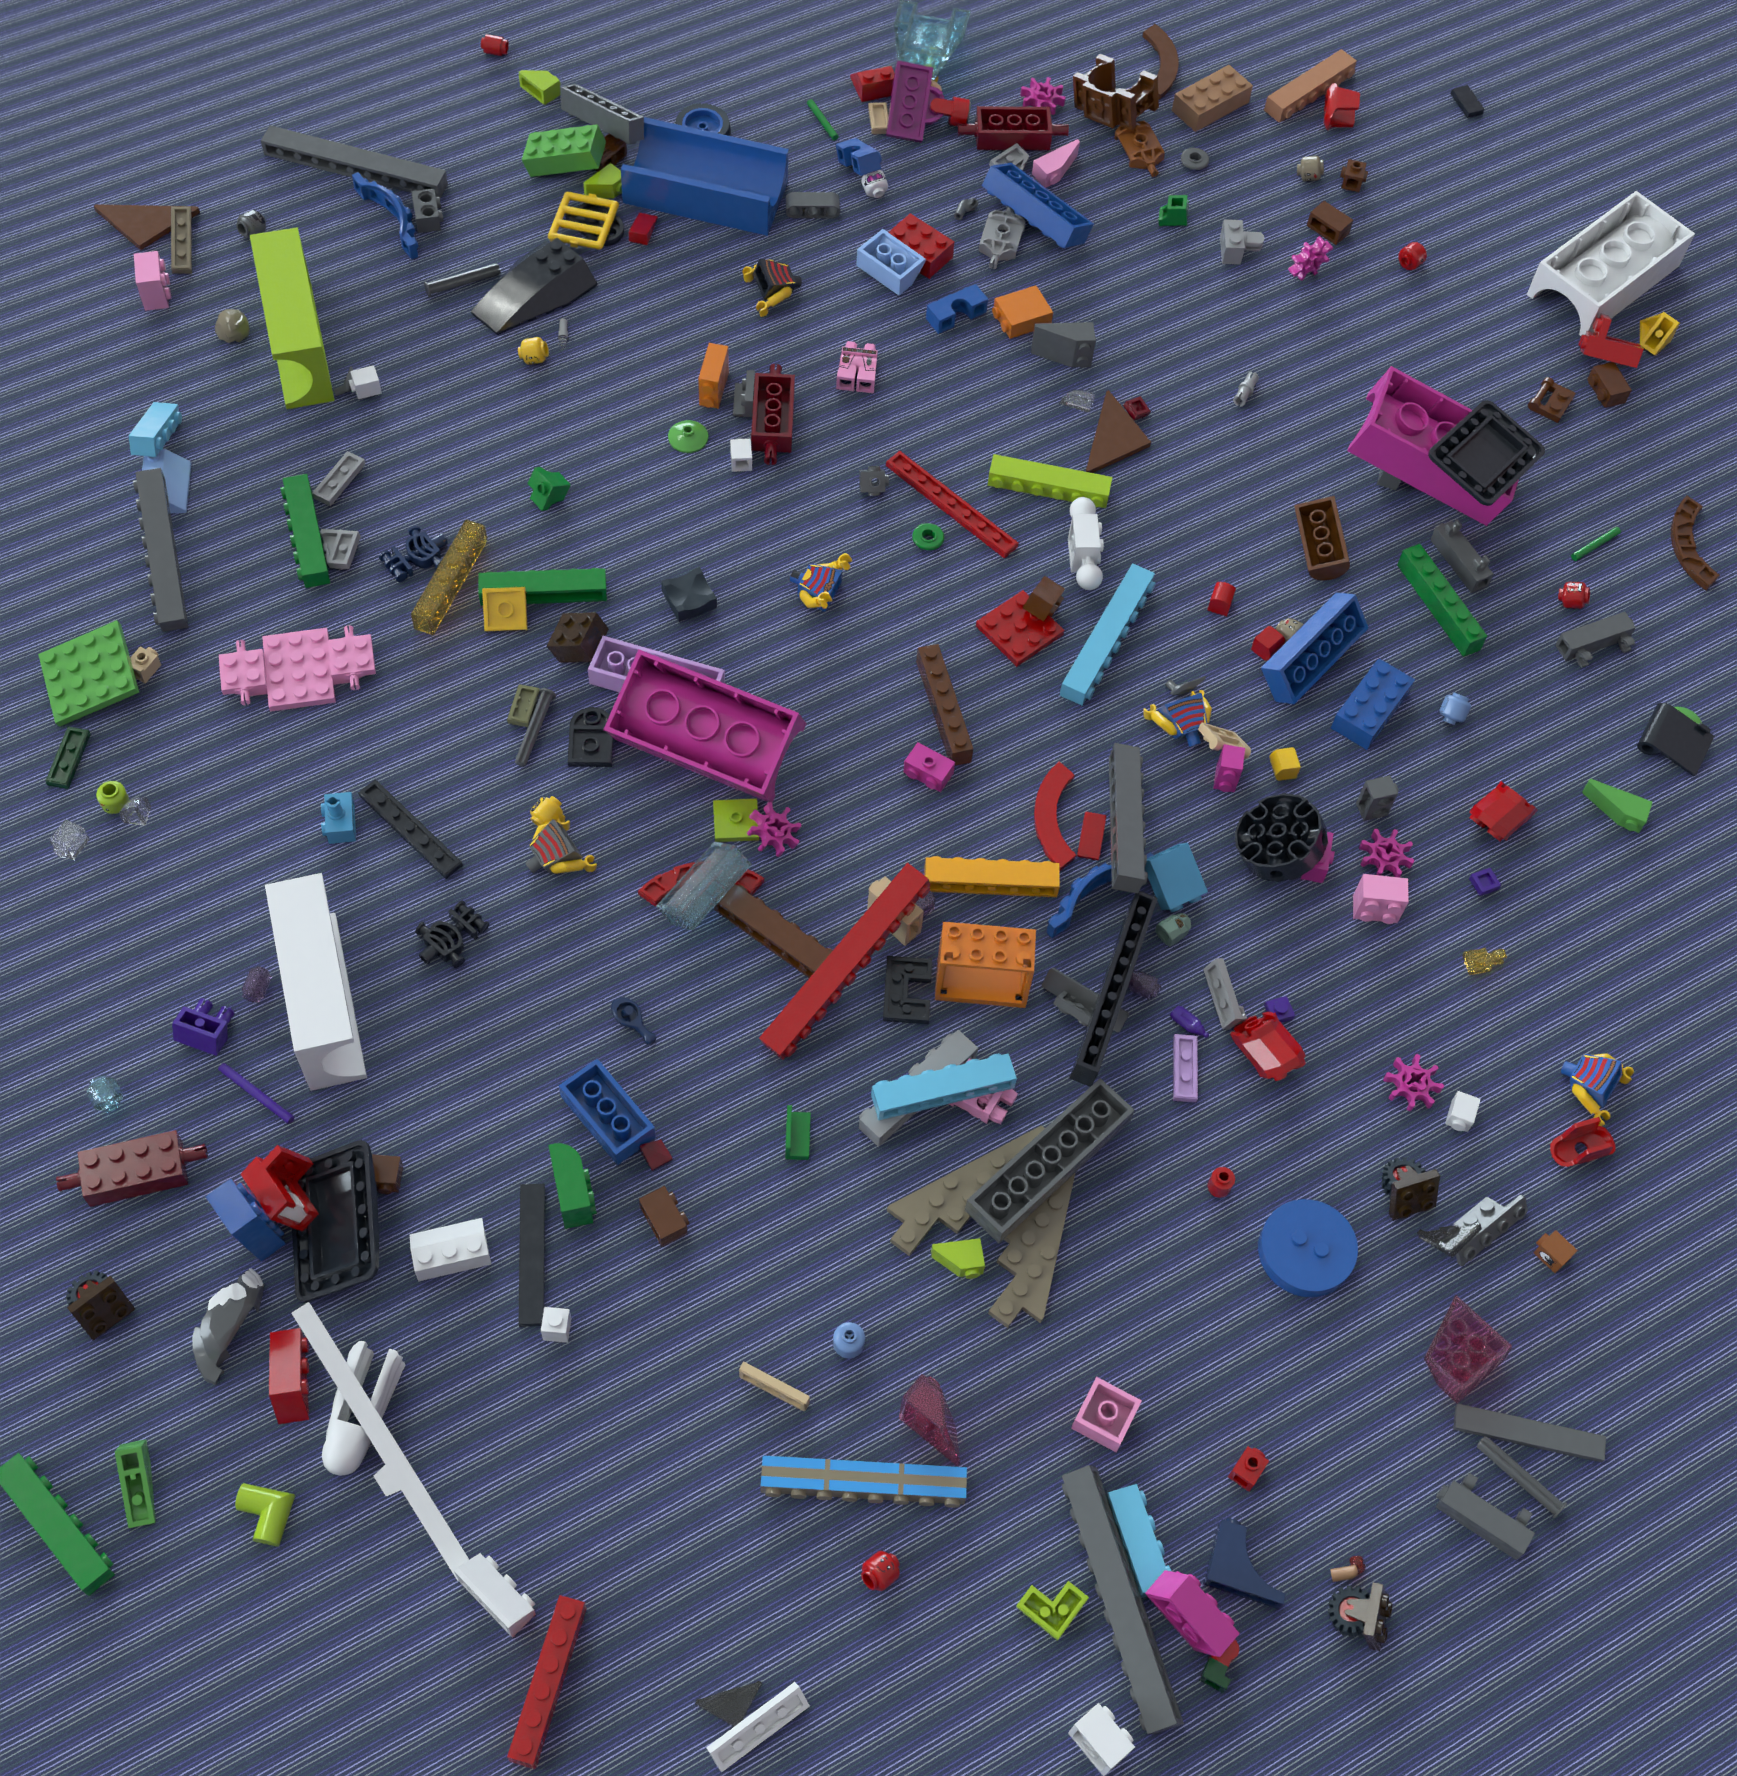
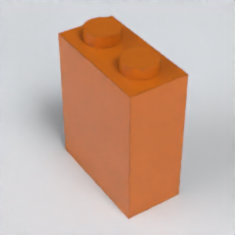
[992,285,1053,339]
[698,343,729,409]

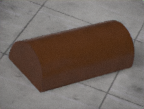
[1294,496,1350,581]

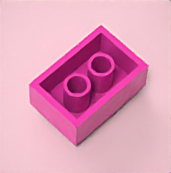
[1145,1570,1240,1657]

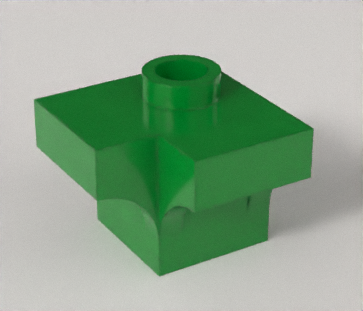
[1158,195,1189,226]
[527,467,571,511]

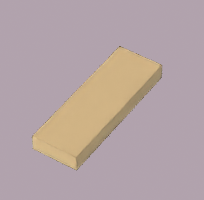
[739,1361,810,1411]

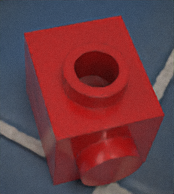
[1228,1446,1269,1491]

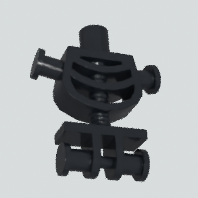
[415,900,490,968]

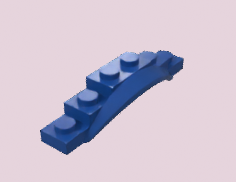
[352,172,419,260]
[1046,852,1153,938]

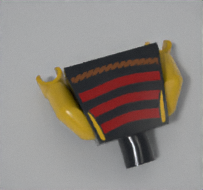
[742,259,802,317]

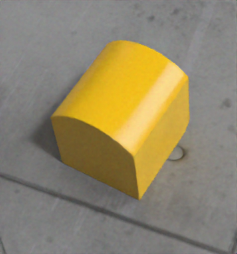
[1269,747,1301,781]

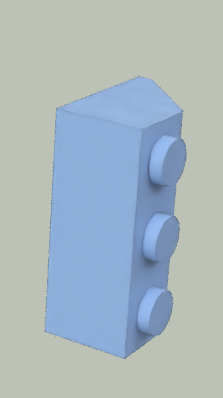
[856,229,926,295]
[142,449,191,513]

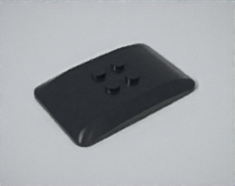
[1428,400,1545,506]
[292,1140,379,1302]

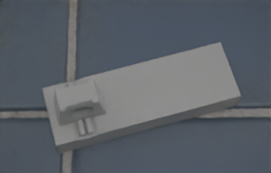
[1203,958,1247,1030]

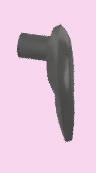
[334,366,353,396]
[1165,676,1206,695]

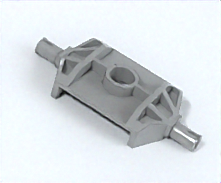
[979,206,1026,269]

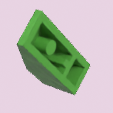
[1582,779,1652,833]
[115,1439,156,1528]

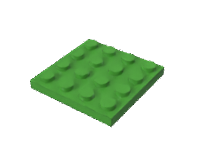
[38,620,139,727]

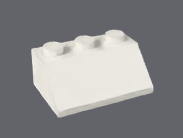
[410,1218,491,1282]
[454,1553,536,1638]

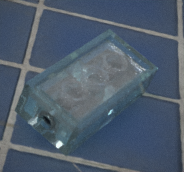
[656,841,752,930]

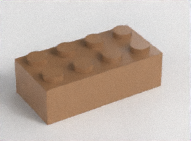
[1172,65,1253,132]

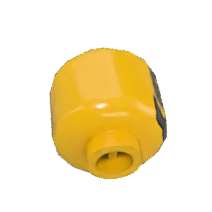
[530,796,563,826]

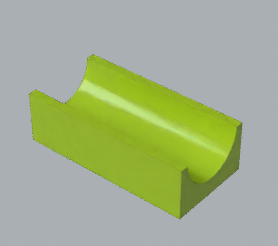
[250,227,335,409]

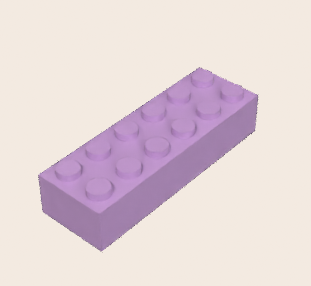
[588,636,725,692]

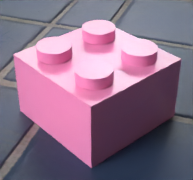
[134,251,172,311]
[1353,874,1409,924]
[1071,1377,1142,1452]

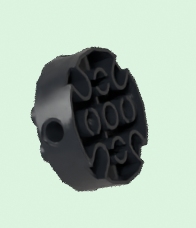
[1235,793,1328,882]

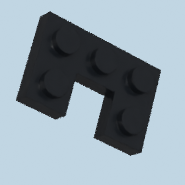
[883,956,932,1024]

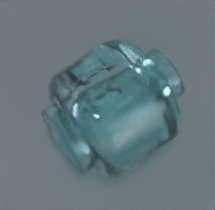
[86,1075,123,1112]

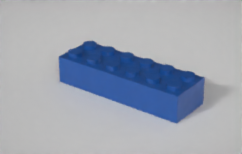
[982,163,1094,248]
[1261,592,1369,704]

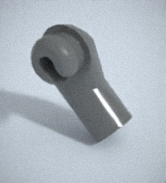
[954,198,978,220]

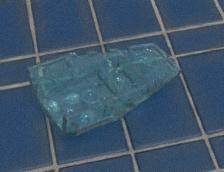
[894,0,971,80]

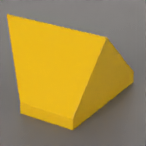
[1640,312,1680,355]

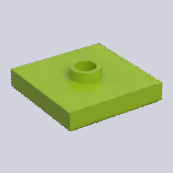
[713,798,759,842]

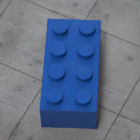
[1331,658,1415,750]
[559,1059,656,1166]
[205,1178,286,1262]

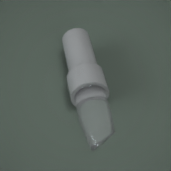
[558,319,568,350]

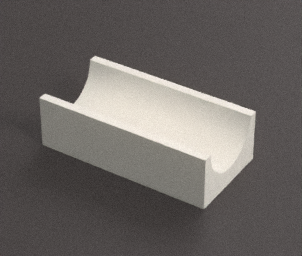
[1527,191,1695,336]
[265,873,367,1091]

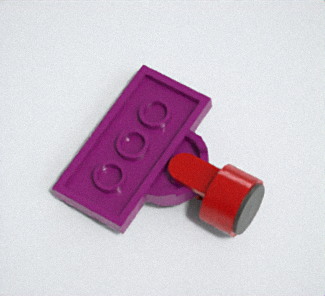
[886,60,971,143]

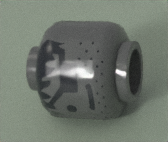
[236,210,266,239]

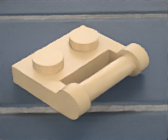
[1198,722,1251,759]

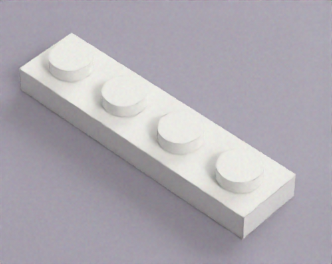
[706,1682,810,1772]

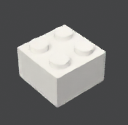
[1068,1703,1135,1776]

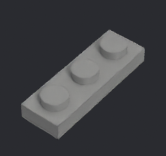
[312,451,365,506]

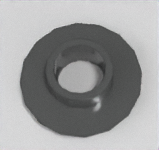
[1181,148,1209,170]

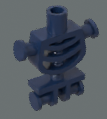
[379,526,448,582]

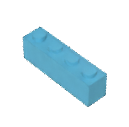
[129,402,182,457]
[1107,1484,1171,1598]

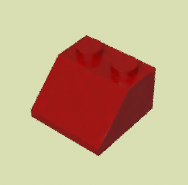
[850,66,895,102]

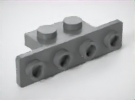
[1042,967,1129,1032]
[1454,1195,1528,1266]

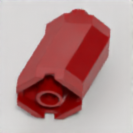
[1469,781,1538,842]
[1230,1011,1306,1081]

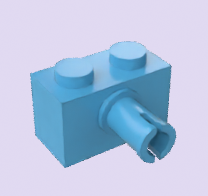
[321,792,356,844]

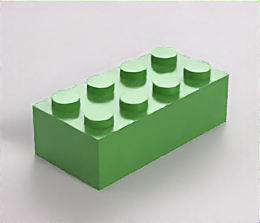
[522,124,606,177]

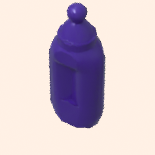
[1170,1005,1209,1038]

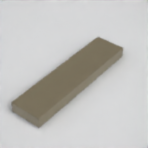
[171,207,192,274]

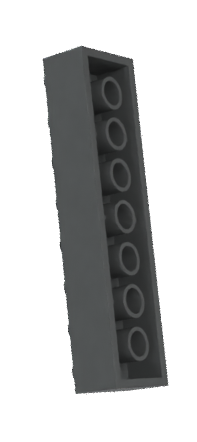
[965,1078,1135,1243]

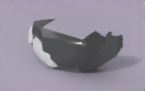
[192,1268,265,1385]

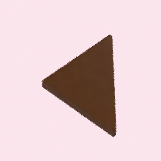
[94,204,200,250]
[1086,390,1151,473]

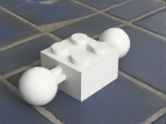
[1068,497,1104,590]

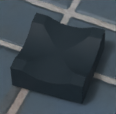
[661,567,717,622]

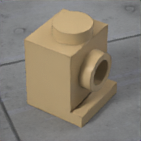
[130,647,161,683]

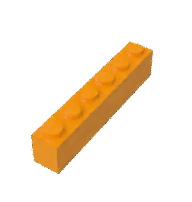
[924,856,1060,897]

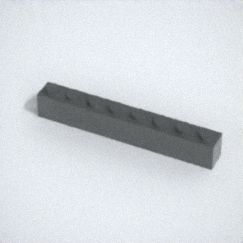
[133,468,189,632]
[1109,743,1148,893]

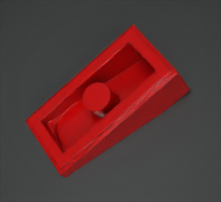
[629,212,658,245]
[1077,812,1107,861]

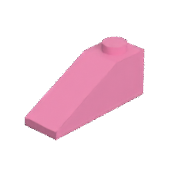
[1032,139,1080,188]

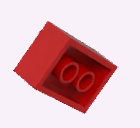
[888,213,955,279]

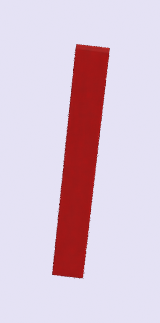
[886,451,1019,559]

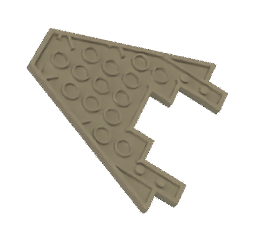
[887,1126,1075,1328]

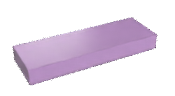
[1173,1034,1198,1102]

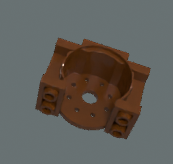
[1073,54,1159,130]

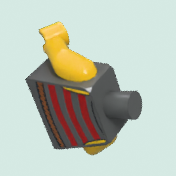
[526,815,597,874]

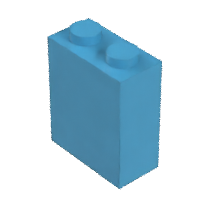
[1144,843,1208,912]

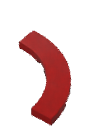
[1034,761,1076,871]
[638,861,764,907]

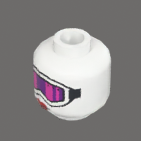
[861,170,888,198]

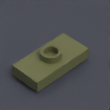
[507,684,540,727]

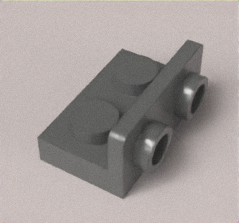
[733,370,755,417]

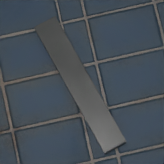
[1453,1404,1606,1463]

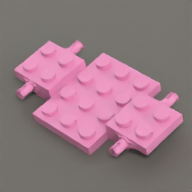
[219,625,376,712]

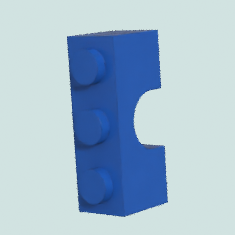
[836,138,882,176]
[926,284,988,334]

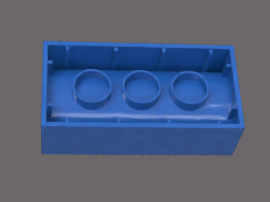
[621,117,788,236]

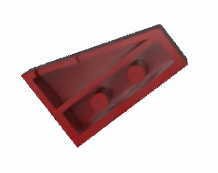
[269,1328,309,1425]

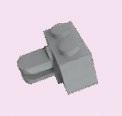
[1220,219,1264,264]

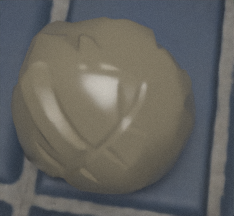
[215,309,250,343]

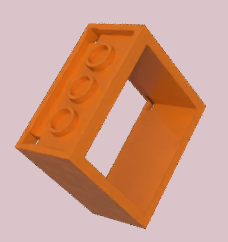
[935,922,1036,1008]

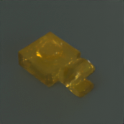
[1462,948,1507,975]

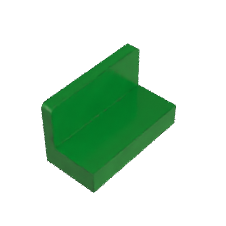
[785,1105,811,1160]

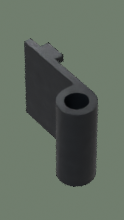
[1637,703,1714,777]

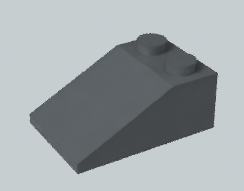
[1031,322,1096,368]

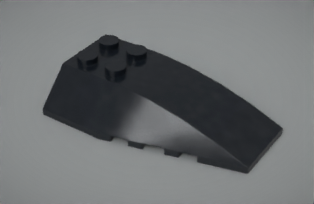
[471,238,597,335]

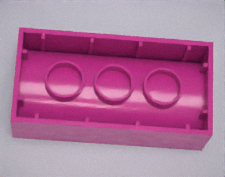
[1347,366,1519,526]
[603,649,806,803]

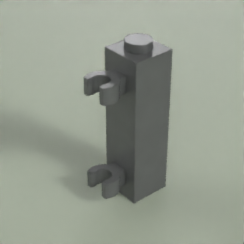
[1431,519,1494,593]
[1555,612,1636,668]
[1436,1473,1535,1560]

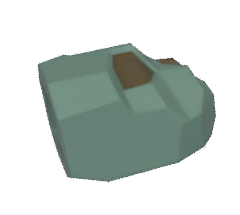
[1155,913,1191,947]

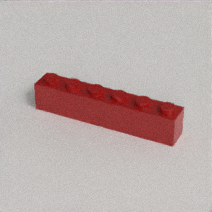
[507,1595,587,1769]

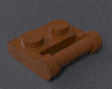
[1528,377,1576,423]

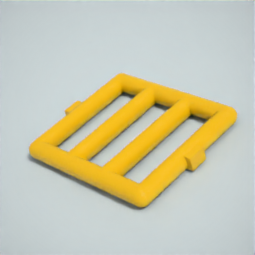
[548,192,619,250]

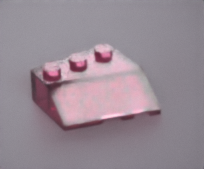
[1424,1295,1512,1404]
[899,1374,960,1466]

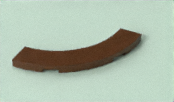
[1142,24,1179,100]
[1671,495,1720,591]

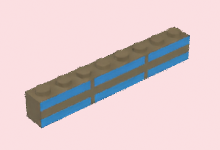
[761,1456,967,1508]

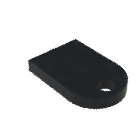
[565,203,624,246]
[568,707,613,767]

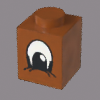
[1534,1230,1578,1273]

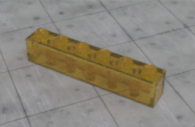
[411,519,487,635]

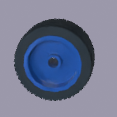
[675,103,731,136]

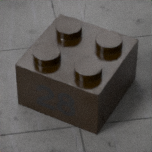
[547,612,609,663]

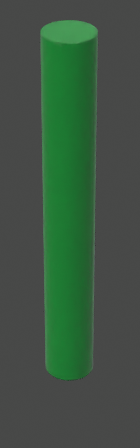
[807,99,839,141]
[1571,527,1621,561]

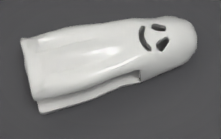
[322,1341,405,1476]

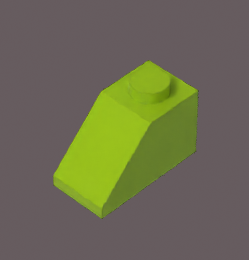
[518,70,561,105]
[583,163,622,198]
[931,1238,985,1279]

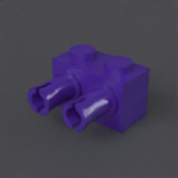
[172,998,235,1056]

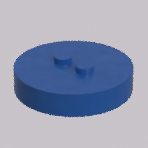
[1258,1199,1358,1297]

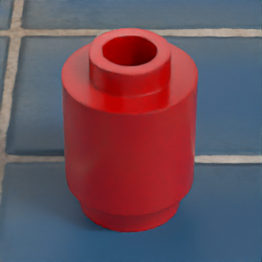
[481,34,509,56]
[1207,1167,1235,1198]

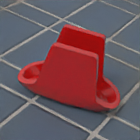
[1323,83,1360,130]
[1550,1117,1616,1167]

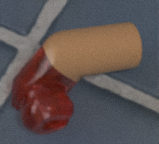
[1330,1556,1366,1582]

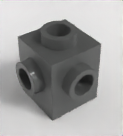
[859,466,889,496]

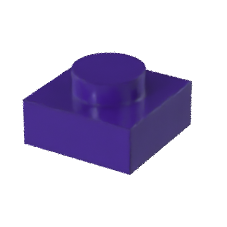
[1469,868,1501,896]
[1264,996,1295,1023]

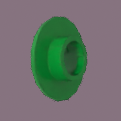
[912,523,945,550]

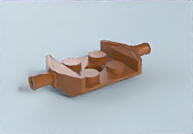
[1114,121,1165,177]

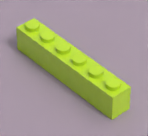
[987,454,1112,508]

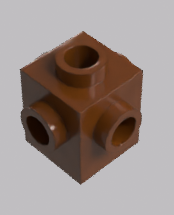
[1340,159,1368,192]

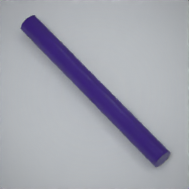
[218,1063,295,1124]

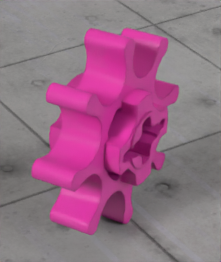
[1020,77,1066,115]
[1288,236,1333,281]
[747,802,801,857]
[1359,829,1414,878]
[1383,1054,1444,1111]

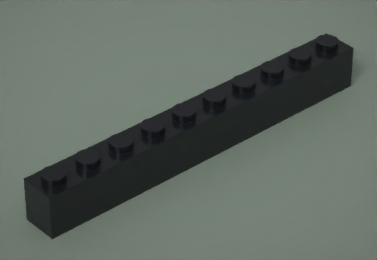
[1069,891,1158,1087]

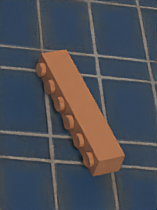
[1264,49,1357,123]

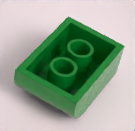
[548,1143,597,1229]

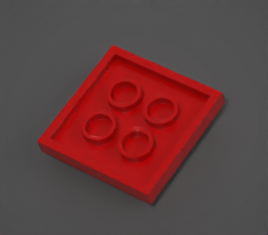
[976,590,1064,667]

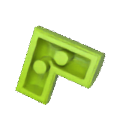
[235,1483,295,1547]
[1016,1581,1089,1641]

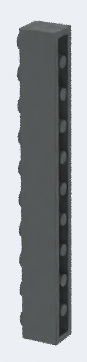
[261,125,448,198]
[1062,1465,1184,1735]

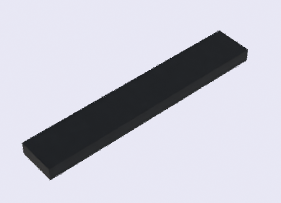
[358,779,463,879]
[518,1183,545,1327]

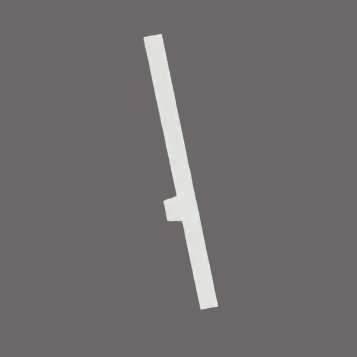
[292,1302,469,1581]

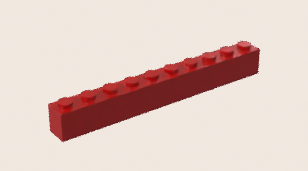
[759,863,930,1060]

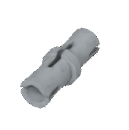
[1233,372,1259,407]

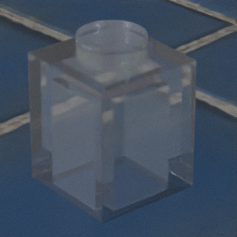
[49,819,90,860]

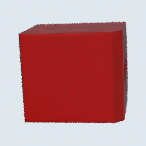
[1207,582,1236,617]
[1251,626,1285,661]

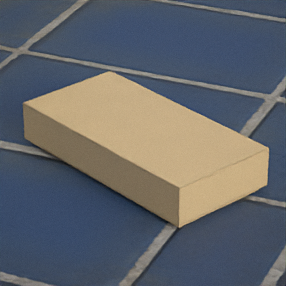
[868,102,888,134]

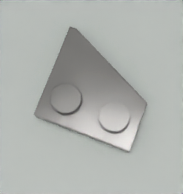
[989,143,1029,171]
[320,529,361,569]

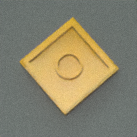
[482,587,528,631]

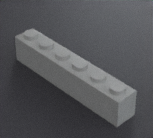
[859,1030,978,1147]

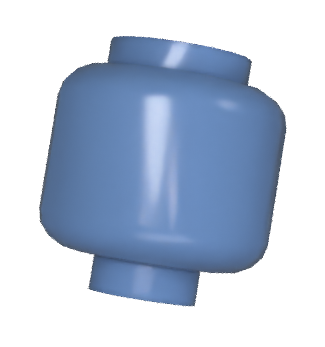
[1439,692,1471,725]
[833,1322,865,1359]

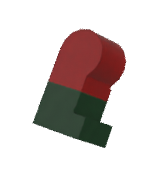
[1199,1640,1239,1693]

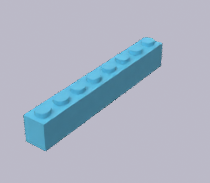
[1059,563,1156,706]

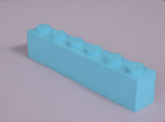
[871,1053,1017,1120]

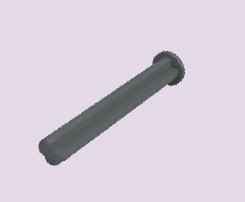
[424,263,501,297]
[515,688,556,767]
[1477,1436,1567,1519]

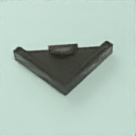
[1417,1222,1482,1258]
[695,1681,762,1727]

